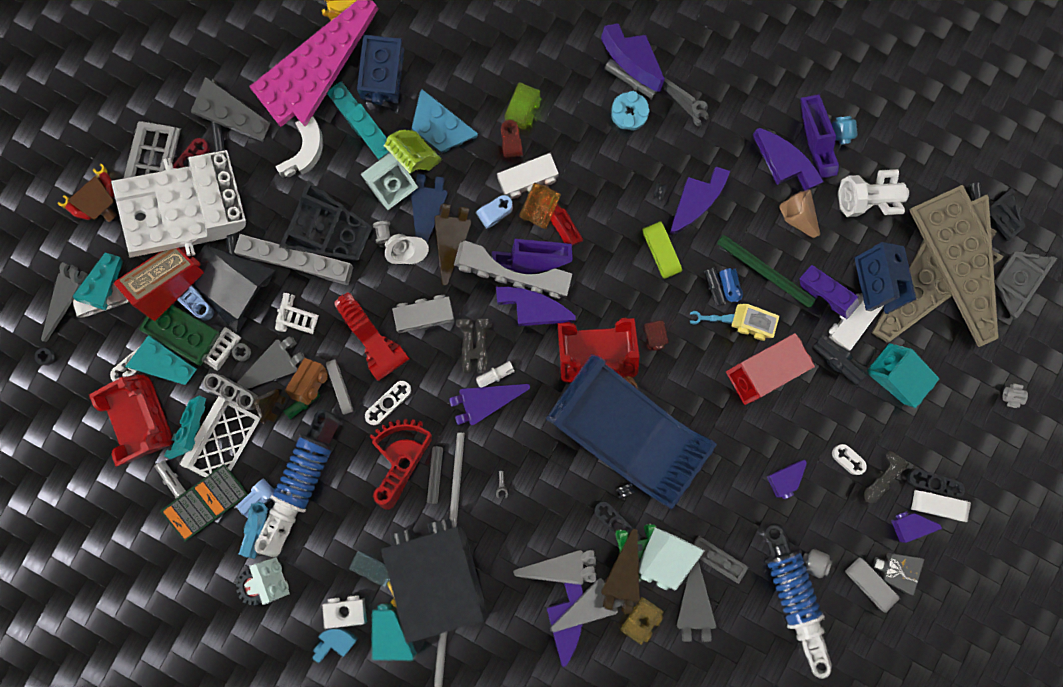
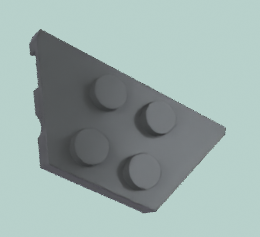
[994,251,1057,319]

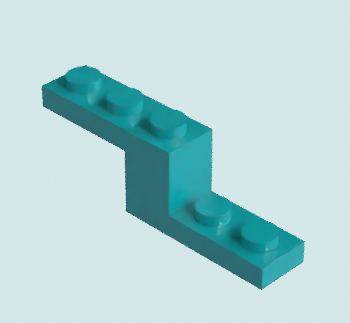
[327,81,390,160]

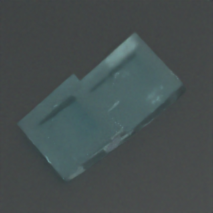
[349,551,389,587]

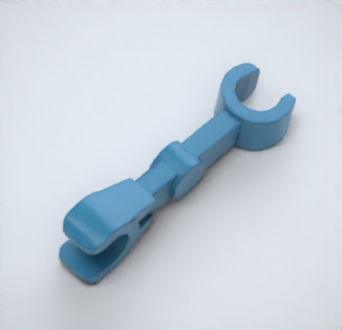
[690,311,735,325]

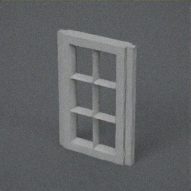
[124,122,180,179]

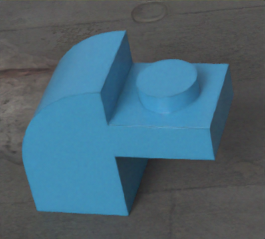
[313,627,358,663]

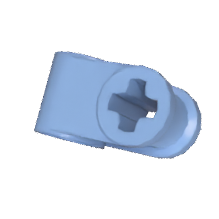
[476,195,513,228]
[177,285,214,321]

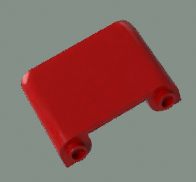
[558,318,639,382]
[89,374,173,467]

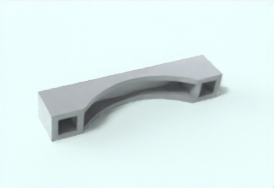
[234,234,354,285]
[454,241,572,299]

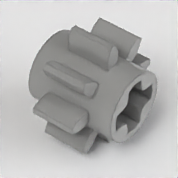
[1003,384,1028,408]

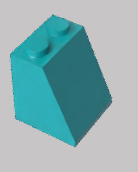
[867,343,939,408]
[372,603,416,660]

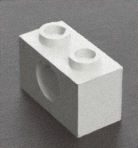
[323,595,367,628]

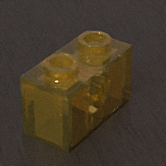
[621,597,664,645]

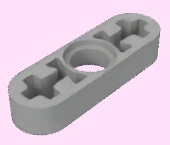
[326,359,353,415]

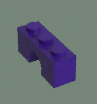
[800,265,859,319]

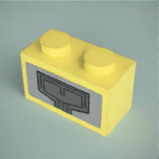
[732,304,779,341]

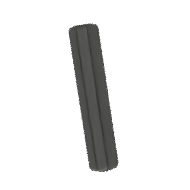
[427,446,443,504]

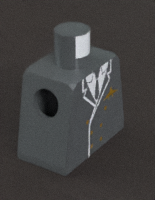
[872,553,924,595]

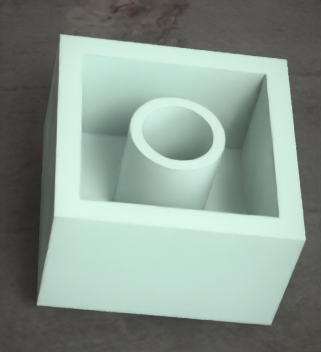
[361,153,418,210]

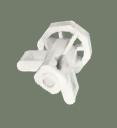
[838,169,909,217]

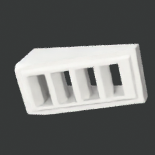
[276,304,319,334]
[204,327,241,371]

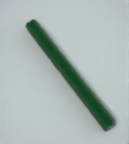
[718,235,815,308]

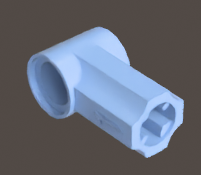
[237,479,275,518]

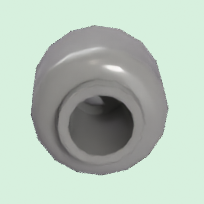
[803,549,832,578]

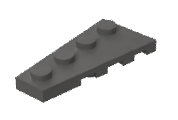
[191,77,270,142]

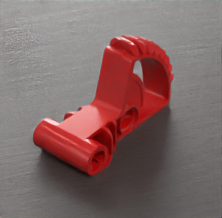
[335,292,409,381]
[370,419,432,510]

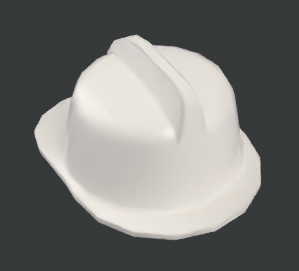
[385,234,428,264]

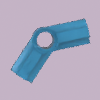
[239,502,268,559]

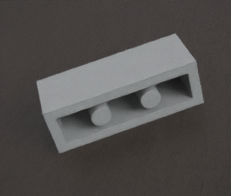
[392,295,454,333]

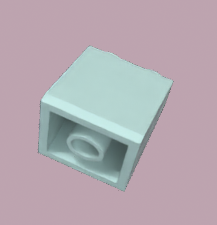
[638,528,704,590]

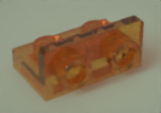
[519,182,561,229]

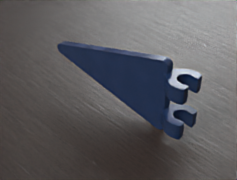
[411,174,448,243]

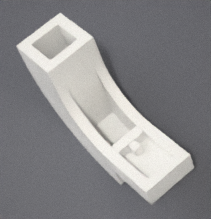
[276,116,323,178]

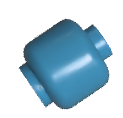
[832,116,857,144]

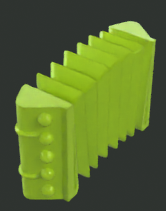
[384,130,441,173]

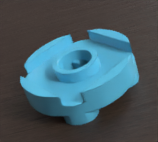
[612,91,649,130]

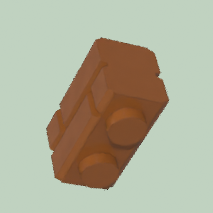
[285,358,328,405]

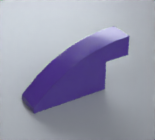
[601,24,665,91]
[801,95,839,178]
[753,128,823,190]
[669,167,730,235]
[491,239,572,274]
[496,287,576,326]
[547,582,583,667]

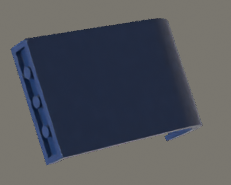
[546,354,717,509]

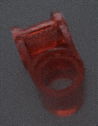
[501,120,523,158]

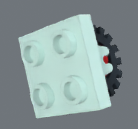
[236,557,290,605]

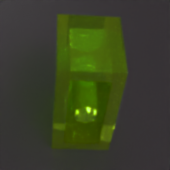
[504,82,542,130]

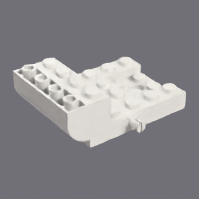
[111,150,246,257]

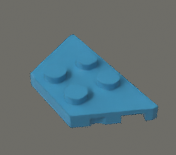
[412,90,478,153]

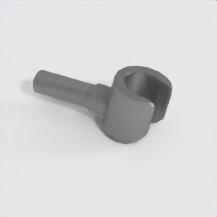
[496,471,508,498]

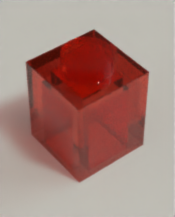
[643,320,668,351]

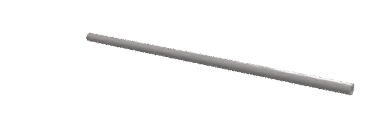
[434,433,465,687]

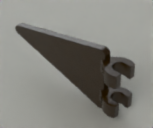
[434,204,471,285]
[254,388,286,424]
[601,529,639,615]

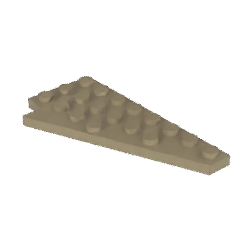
[910,185,998,347]
[871,228,1003,342]

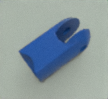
[719,268,743,302]

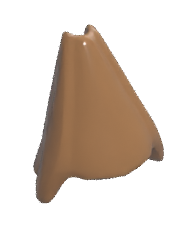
[780,189,820,238]

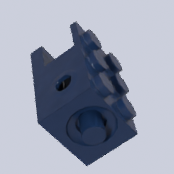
[357,35,404,105]
[855,242,917,314]

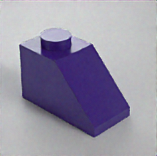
[766,460,807,499]
[891,511,942,543]

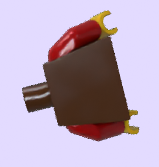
[58,164,117,222]

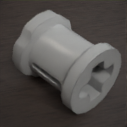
[373,221,391,243]

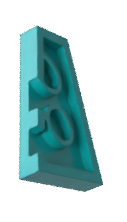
[72,253,123,311]
[125,335,197,385]
[164,395,206,459]

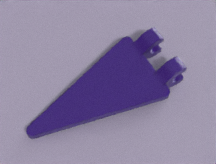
[449,384,530,425]

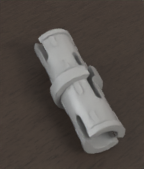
[154,460,186,499]

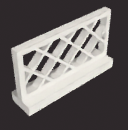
[180,396,260,477]

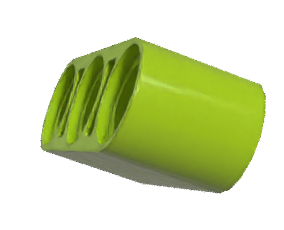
[643,222,682,279]

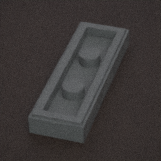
[692,536,749,584]

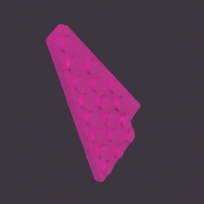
[249,0,378,127]

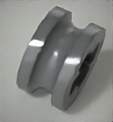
[232,343,251,361]

